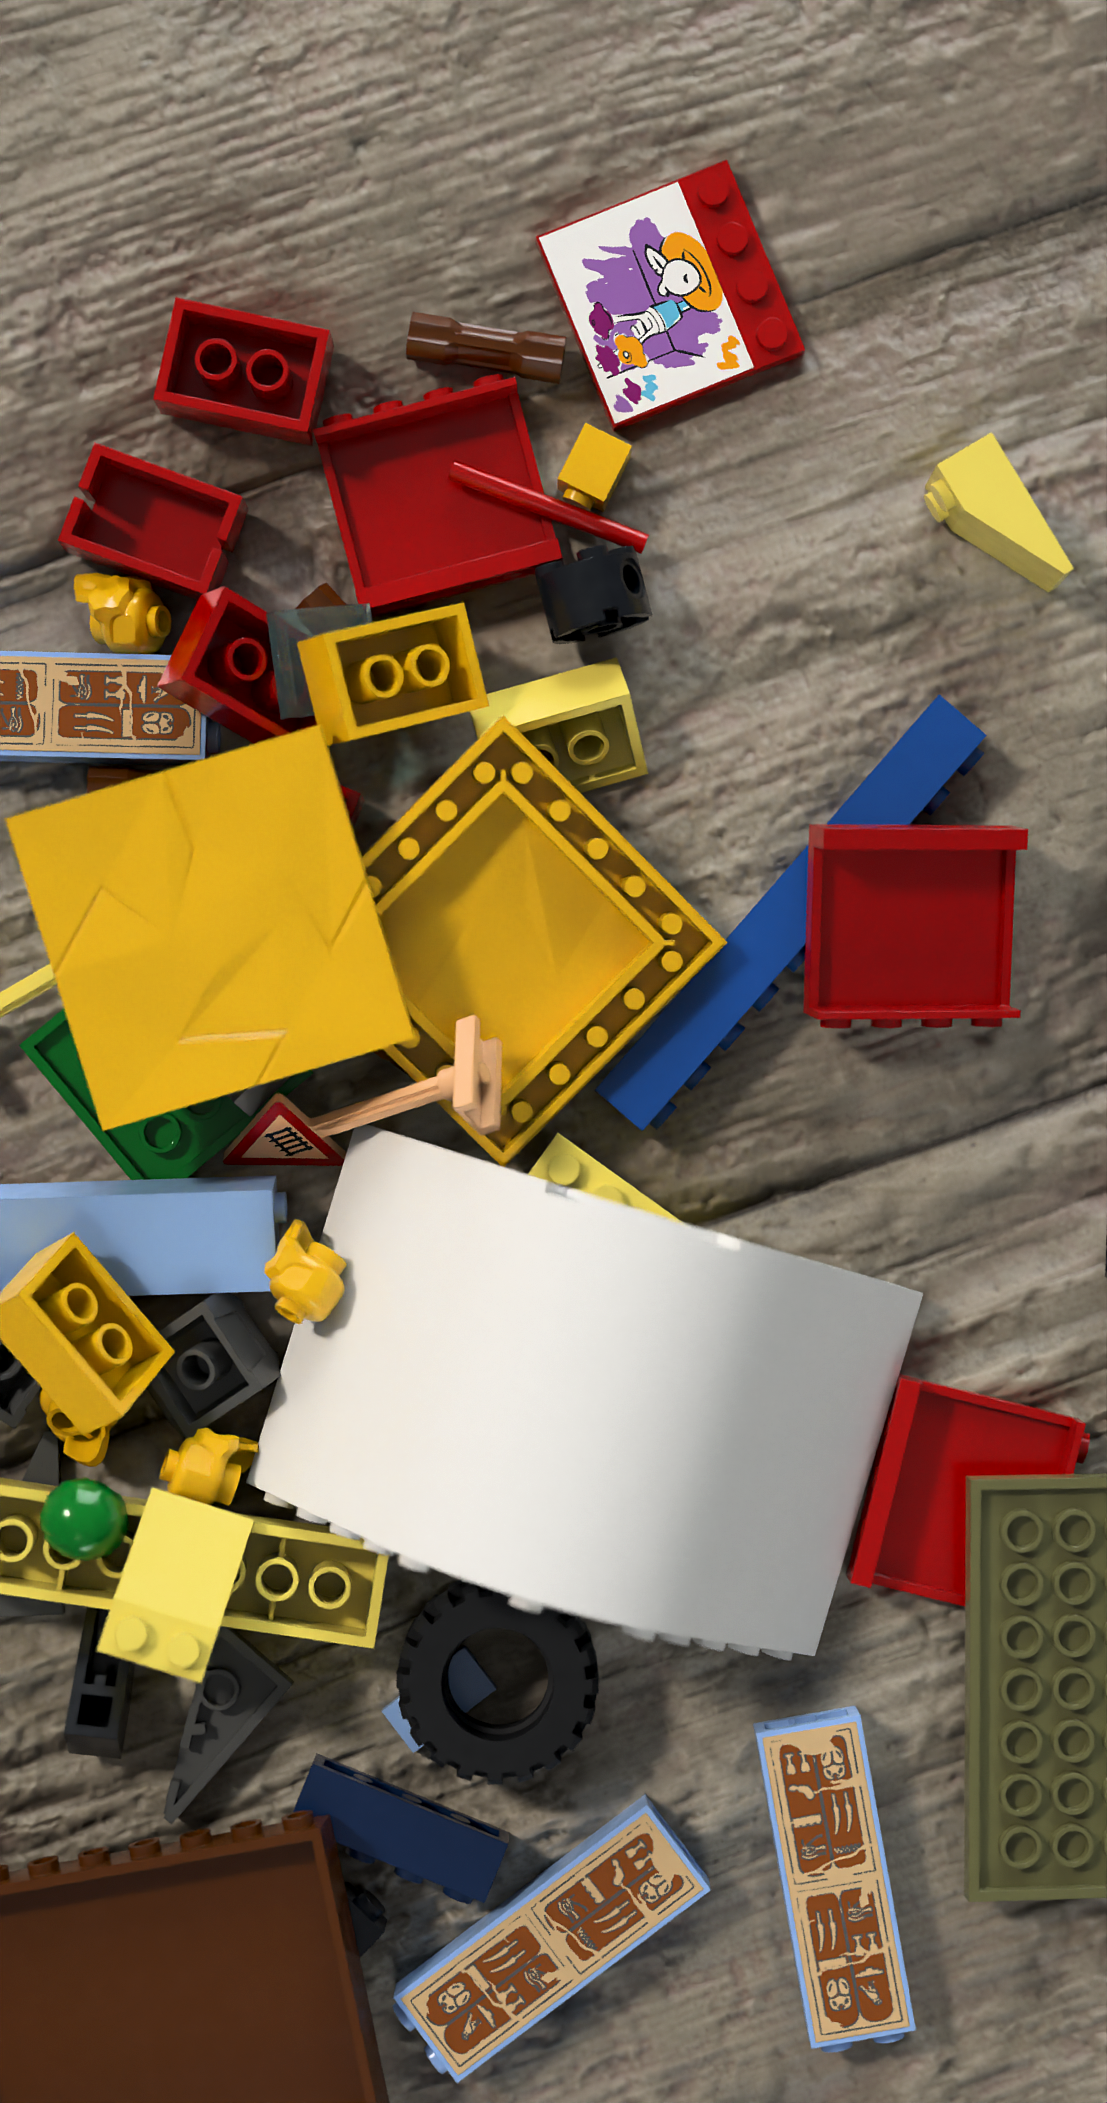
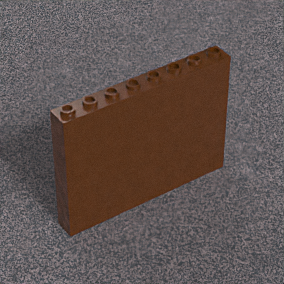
[0,1810,390,2103]

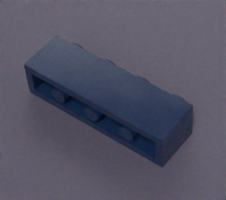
[293,1754,509,1904]

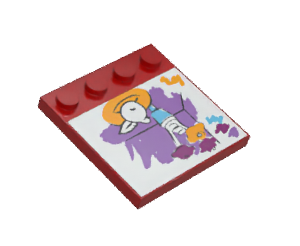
[536,160,805,432]

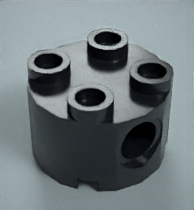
[534,545,652,644]

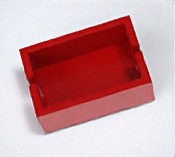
[58,442,249,600]

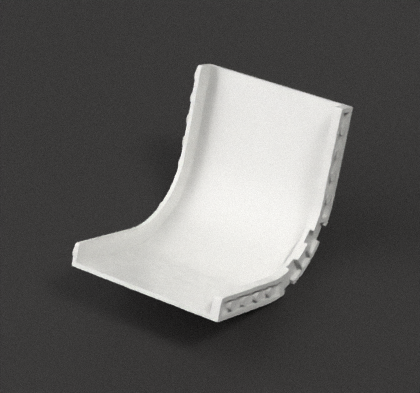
[246,1124,923,1661]

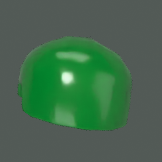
[40,1477,129,1561]

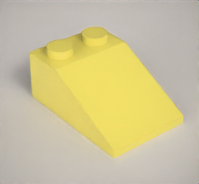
[924,432,1074,592]
[97,1487,254,1683]

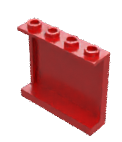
[313,374,563,619]
[803,824,1028,1029]
[846,1374,1090,1607]

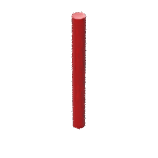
[448,460,649,554]

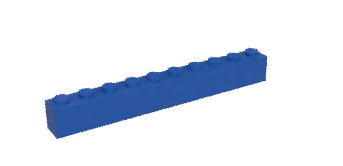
[594,694,987,1131]

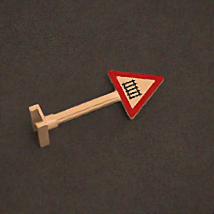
[223,1015,502,1166]

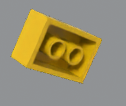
[297,602,489,746]
[0,1232,175,1436]

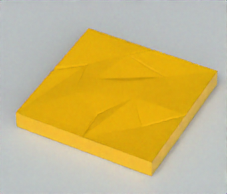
[361,716,728,1167]
[5,725,415,1131]

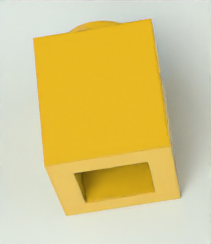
[557,423,632,512]

